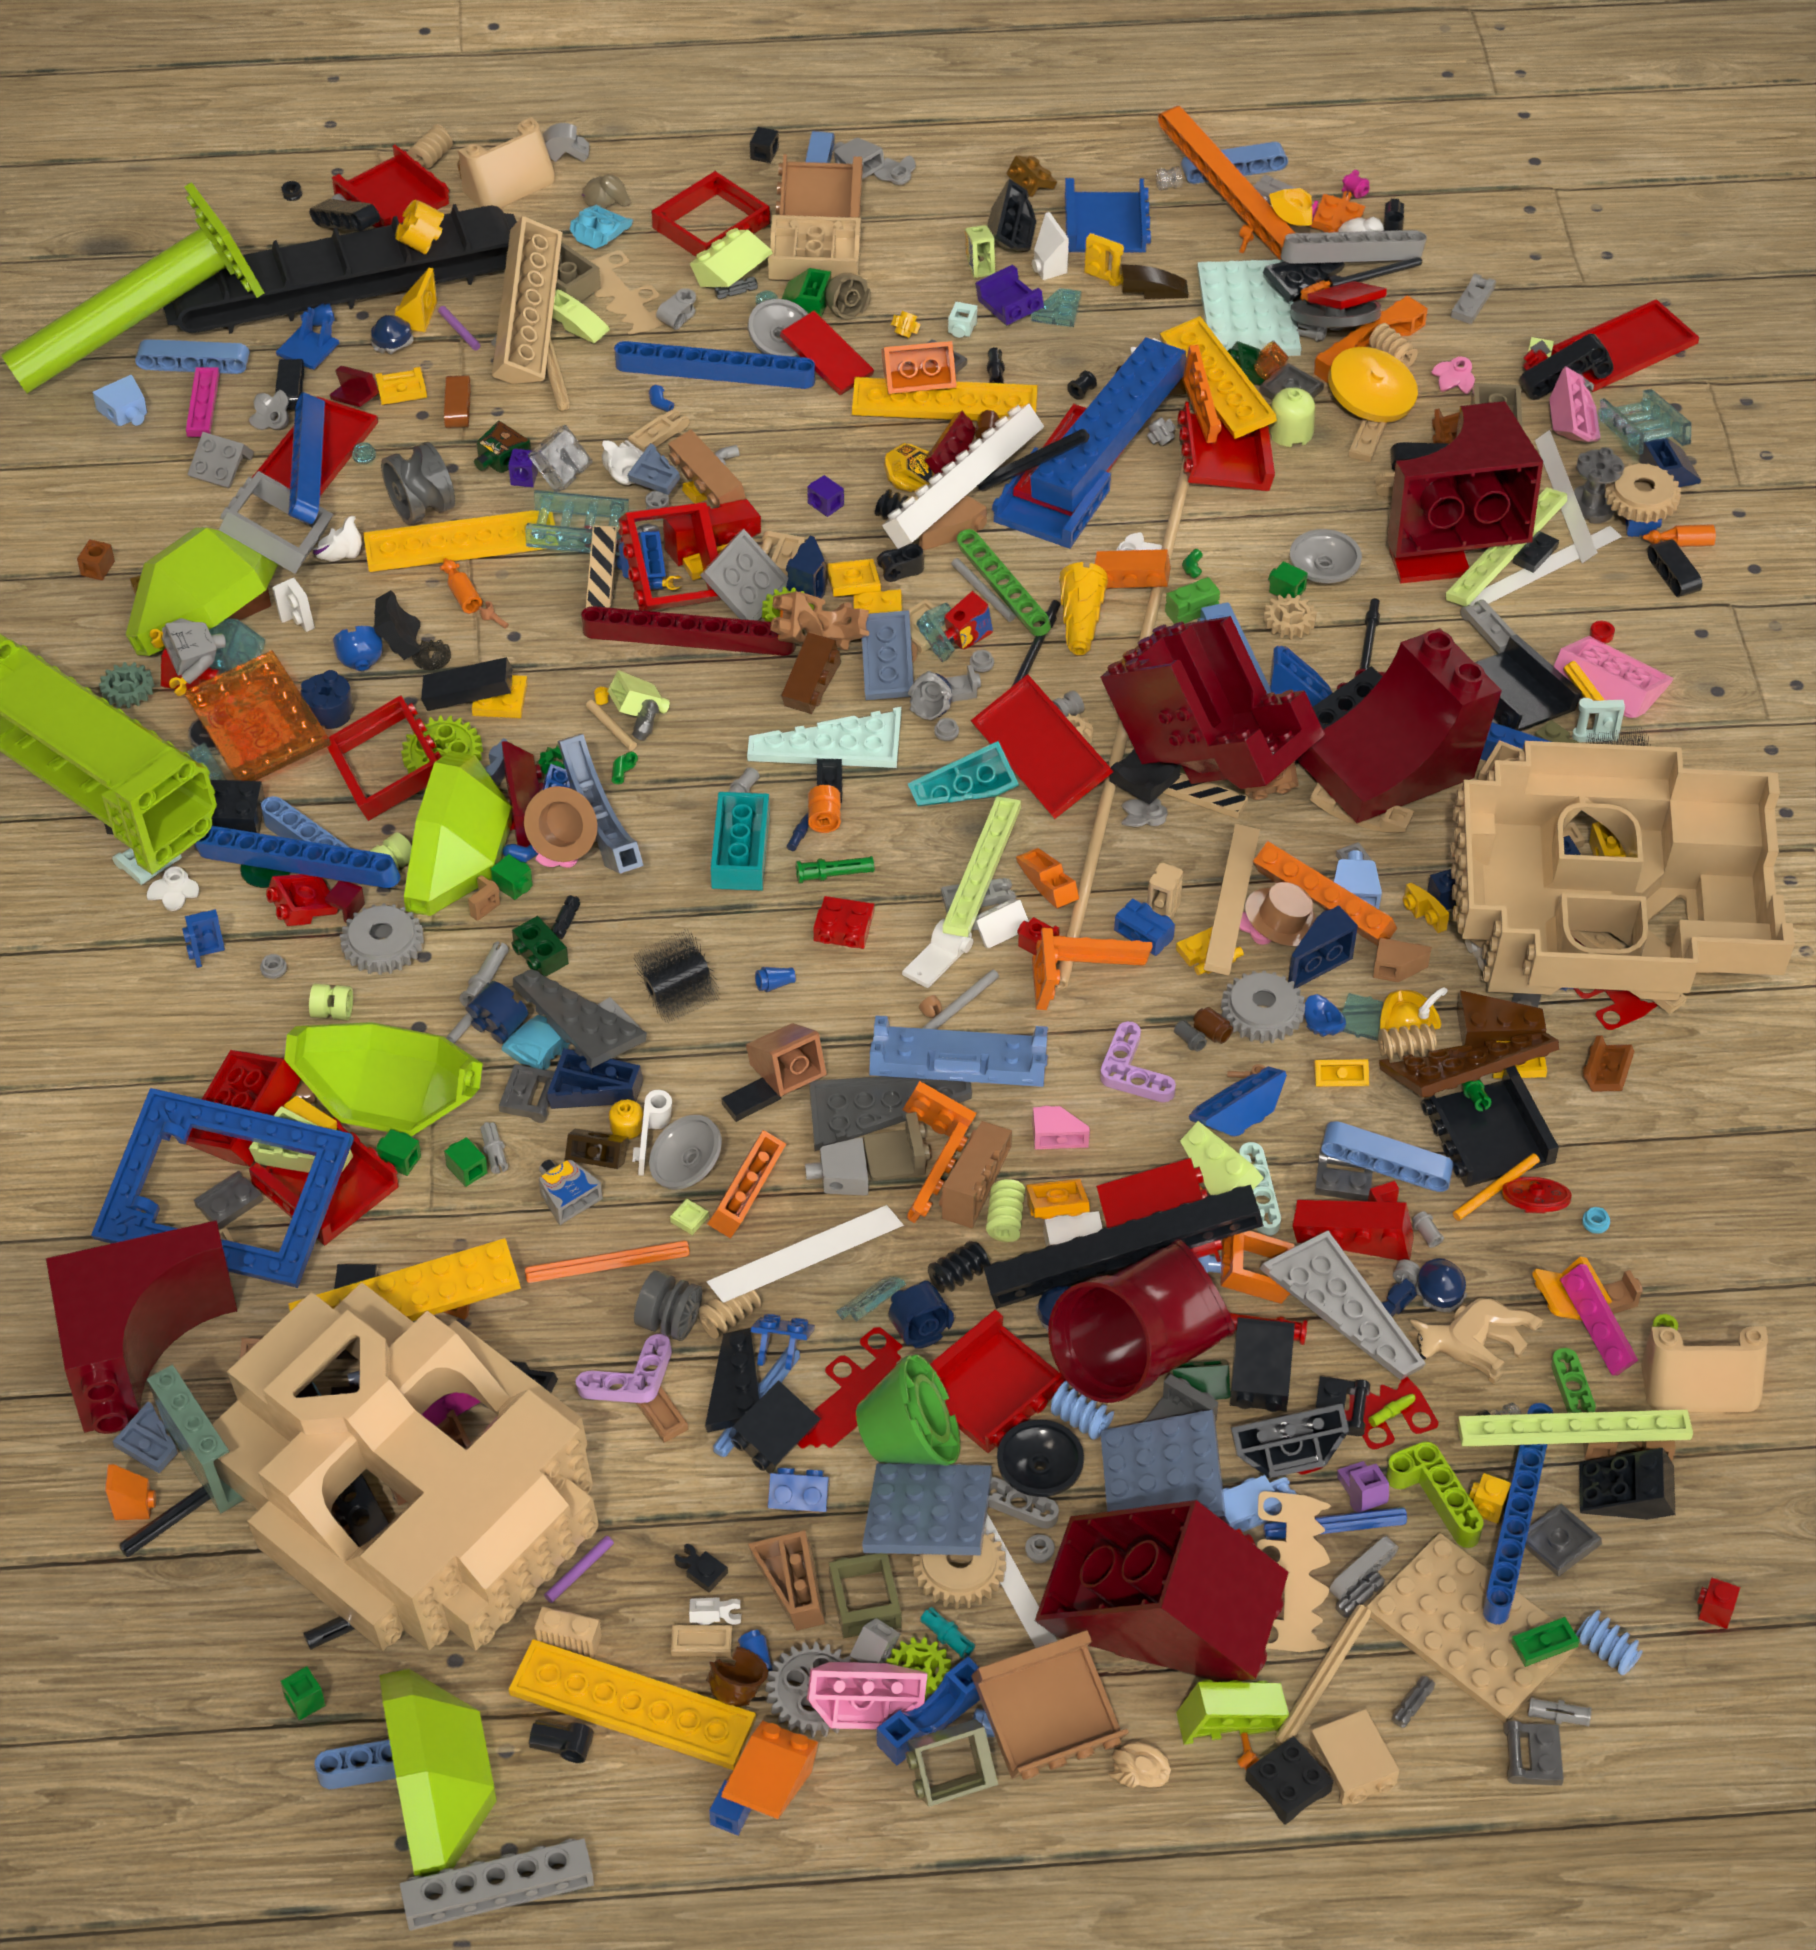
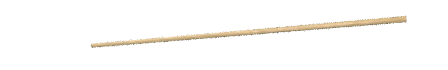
[1056,413,1195,989]

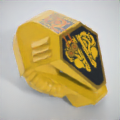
[884,443,935,492]

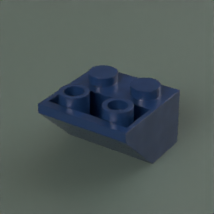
[1639,436,1701,487]
[786,535,825,599]

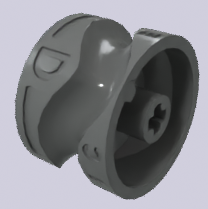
[381,442,455,525]

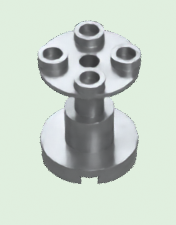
[1574,447,1624,524]

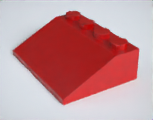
[186,1050,301,1167]

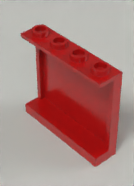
[332,145,449,228]
[1177,401,1275,491]
[249,1111,399,1246]
[1096,1158,1223,1272]
[930,1309,1066,1453]

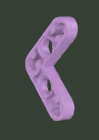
[1100,1021,1176,1102]
[575,1334,672,1403]

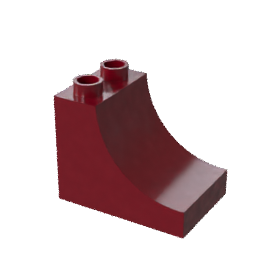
[1387,401,1544,558]
[1297,628,1502,823]
[46,1220,238,1434]

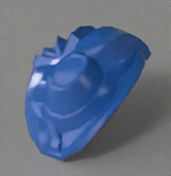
[1304,994,1346,1037]

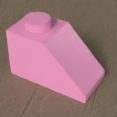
[1032,1106,1090,1149]

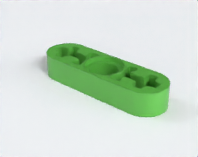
[1551,1348,1596,1413]

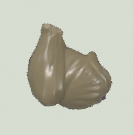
[582,174,632,209]

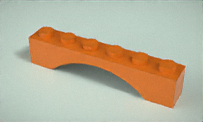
[1314,295,1428,384]
[1253,841,1397,946]

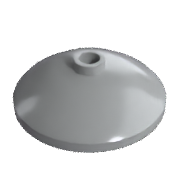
[748,299,808,357]
[1289,529,1362,584]
[649,1115,722,1190]

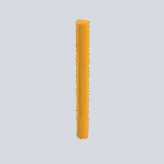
[1453,1153,1540,1221]

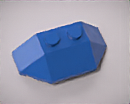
[1270,646,1333,707]
[1189,1066,1287,1136]

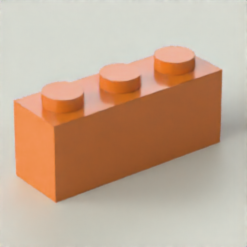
[1095,549,1171,588]

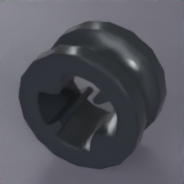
[281,181,302,201]

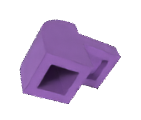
[1337,1461,1389,1512]

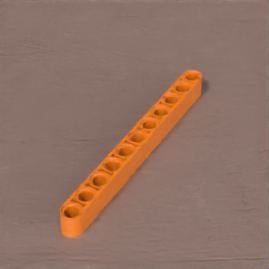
[1158,105,1295,260]

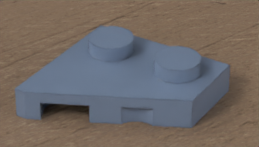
[627,443,680,495]
[113,1401,178,1474]

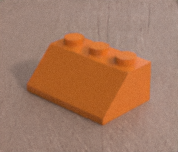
[881,341,957,394]

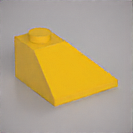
[395,268,437,332]

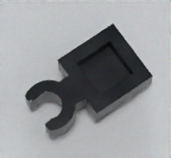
[674,1543,728,1593]

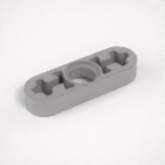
[988,1477,1059,1529]
[1329,1536,1399,1600]

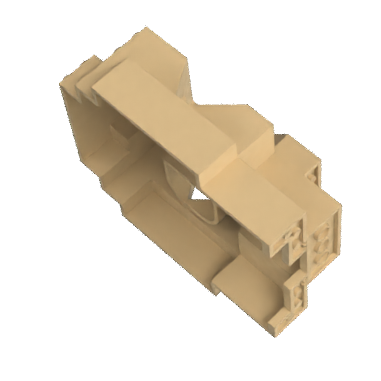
[1451,741,1795,1000]
[212,1282,599,1651]

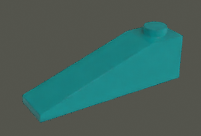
[908,741,1019,807]

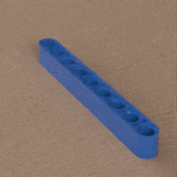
[614,341,815,389]
[288,392,325,525]
[194,826,401,888]
[1483,1403,1554,1625]

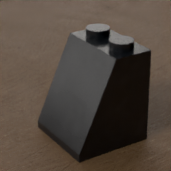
[1230,1317,1295,1412]

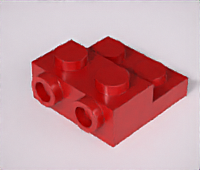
[266,874,338,926]
[813,896,875,949]

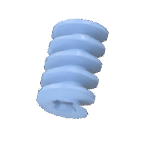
[1051,1381,1114,1440]
[1576,1610,1643,1675]

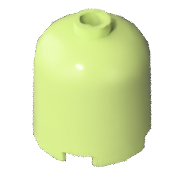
[1268,387,1315,447]

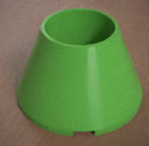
[856,1354,960,1466]

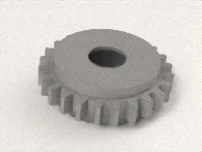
[340,903,424,975]
[1221,970,1305,1043]

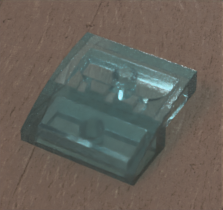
[836,1276,906,1322]

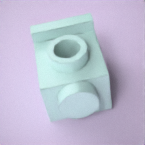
[948,302,977,338]

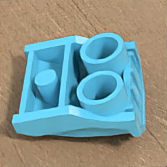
[570,205,633,249]
[502,1015,571,1070]

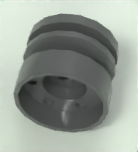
[634,1270,702,1341]

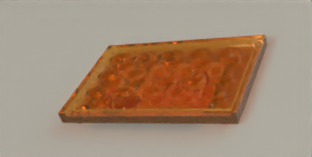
[184,650,331,781]

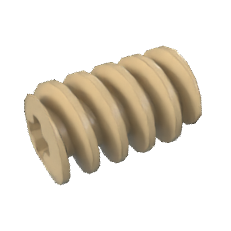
[408,124,453,169]
[1369,323,1418,368]
[1378,1024,1437,1061]
[698,1290,761,1339]

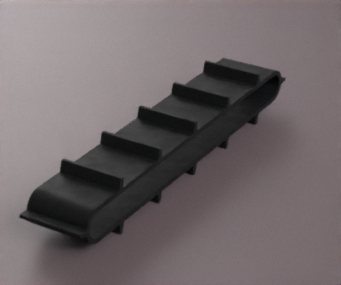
[163,204,517,334]

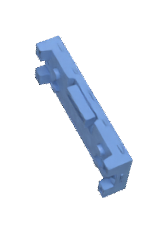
[869,1016,1048,1087]

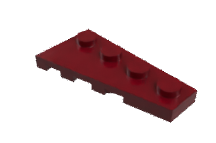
[924,410,976,475]

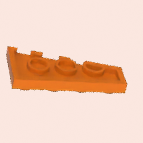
[1182,345,1221,443]

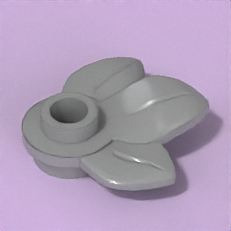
[874,155,916,185]
[249,390,289,430]
[1121,798,1168,827]

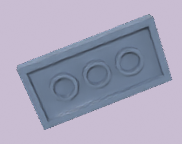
[862,610,914,700]

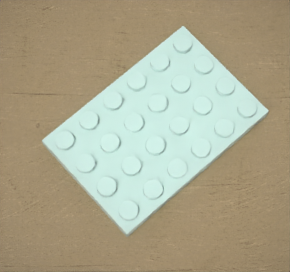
[1197,259,1301,357]

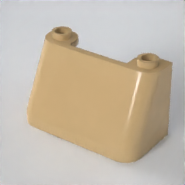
[458,117,555,208]
[1641,1326,1768,1412]

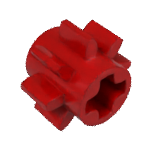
[1523,349,1549,370]

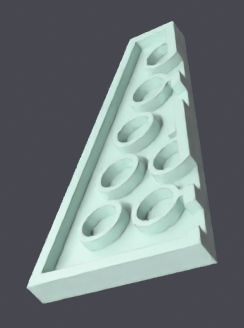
[747,707,901,768]

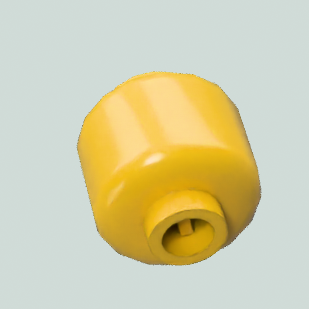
[609,1099,644,1139]

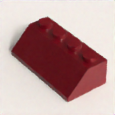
[501,741,543,847]

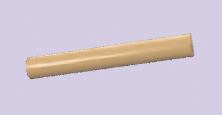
[586,700,637,751]

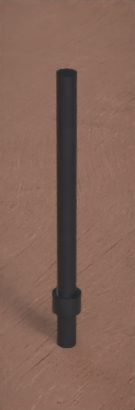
[1360,598,1380,697]
[1011,600,1060,687]

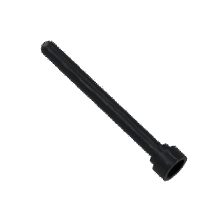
[1325,257,1423,287]

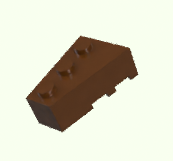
[781,632,841,714]
[1457,990,1547,1048]

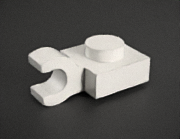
[689,1598,741,1625]

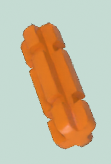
[1300,280,1331,301]

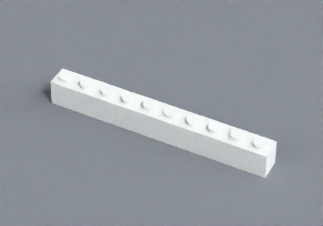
[882,404,1044,549]

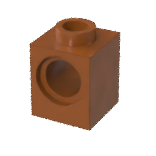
[77,539,115,581]

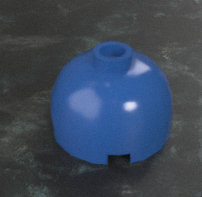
[333,626,383,671]

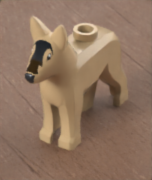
[1408,1298,1543,1384]

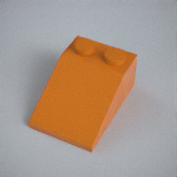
[721,1721,818,1819]

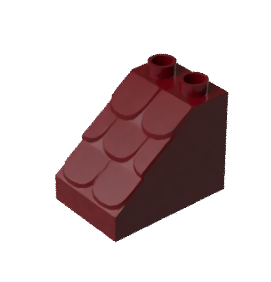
[1035,1500,1289,1682]

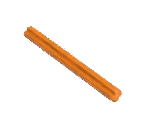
[525,1240,690,1283]

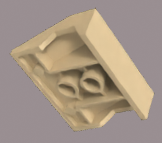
[768,215,861,280]

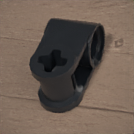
[877,544,924,582]

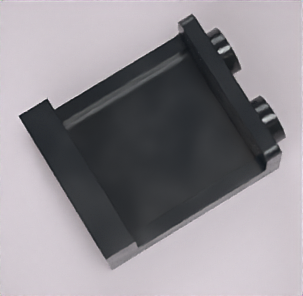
[728,1380,820,1474]

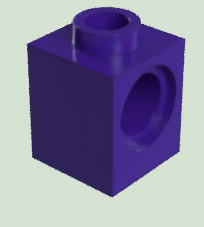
[509,449,538,487]
[807,475,844,517]

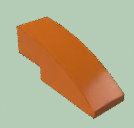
[1016,848,1079,908]

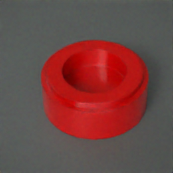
[1590,621,1615,644]

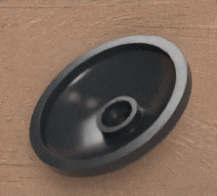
[997,1420,1084,1497]

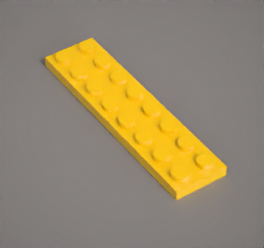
[1160,316,1277,439]
[852,377,1038,421]
[363,508,559,572]
[288,1238,521,1321]
[508,1639,756,1770]

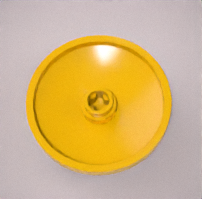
[1328,347,1418,422]

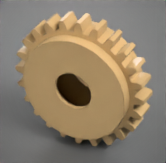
[1604,463,1681,523]
[913,1527,1006,1609]

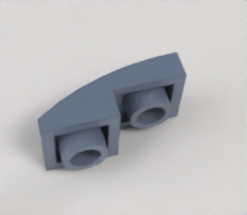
[485,738,508,787]

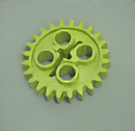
[401,715,483,774]

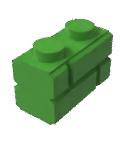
[1165,577,1220,624]

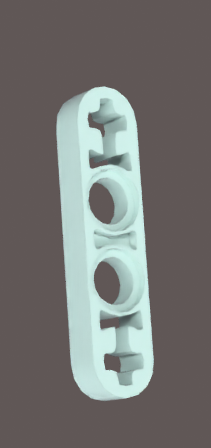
[1239,1142,1281,1236]

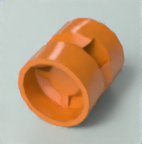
[808,785,841,833]

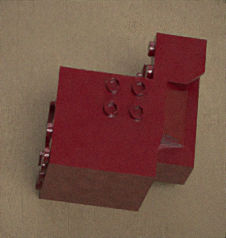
[1100,616,1325,789]

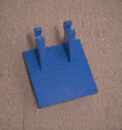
[276,307,340,370]
[751,1314,815,1370]

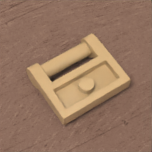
[761,531,805,576]

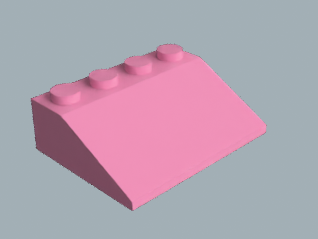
[1554,636,1674,718]

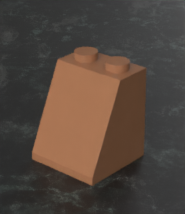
[746,1023,827,1097]

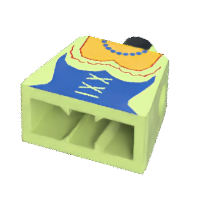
[965,225,995,278]

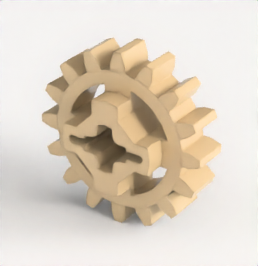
[1263,594,1317,639]

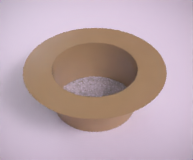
[524,786,597,862]
[1245,882,1316,946]

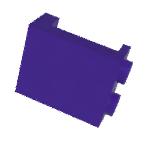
[975,264,1044,326]

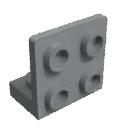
[188,432,254,488]

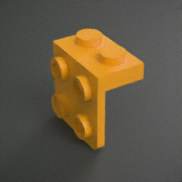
[1532,1256,1612,1321]

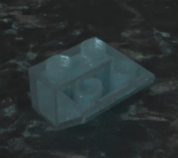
[209,618,266,677]

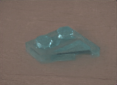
[1031,288,1082,327]

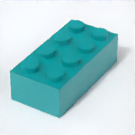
[711,792,770,891]

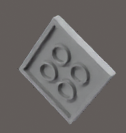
[700,529,788,621]

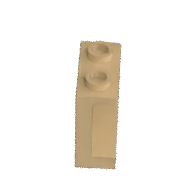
[1309,1709,1400,1805]

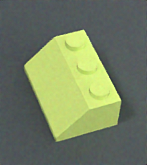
[690,228,773,287]

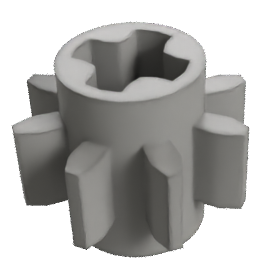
[1147,417,1176,446]

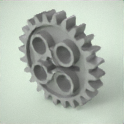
[765,1642,851,1738]

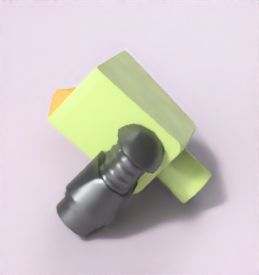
[594,670,670,741]

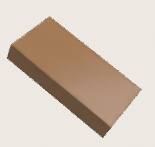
[636,1386,689,1443]

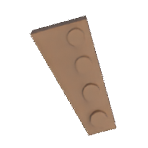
[939,1121,1012,1229]

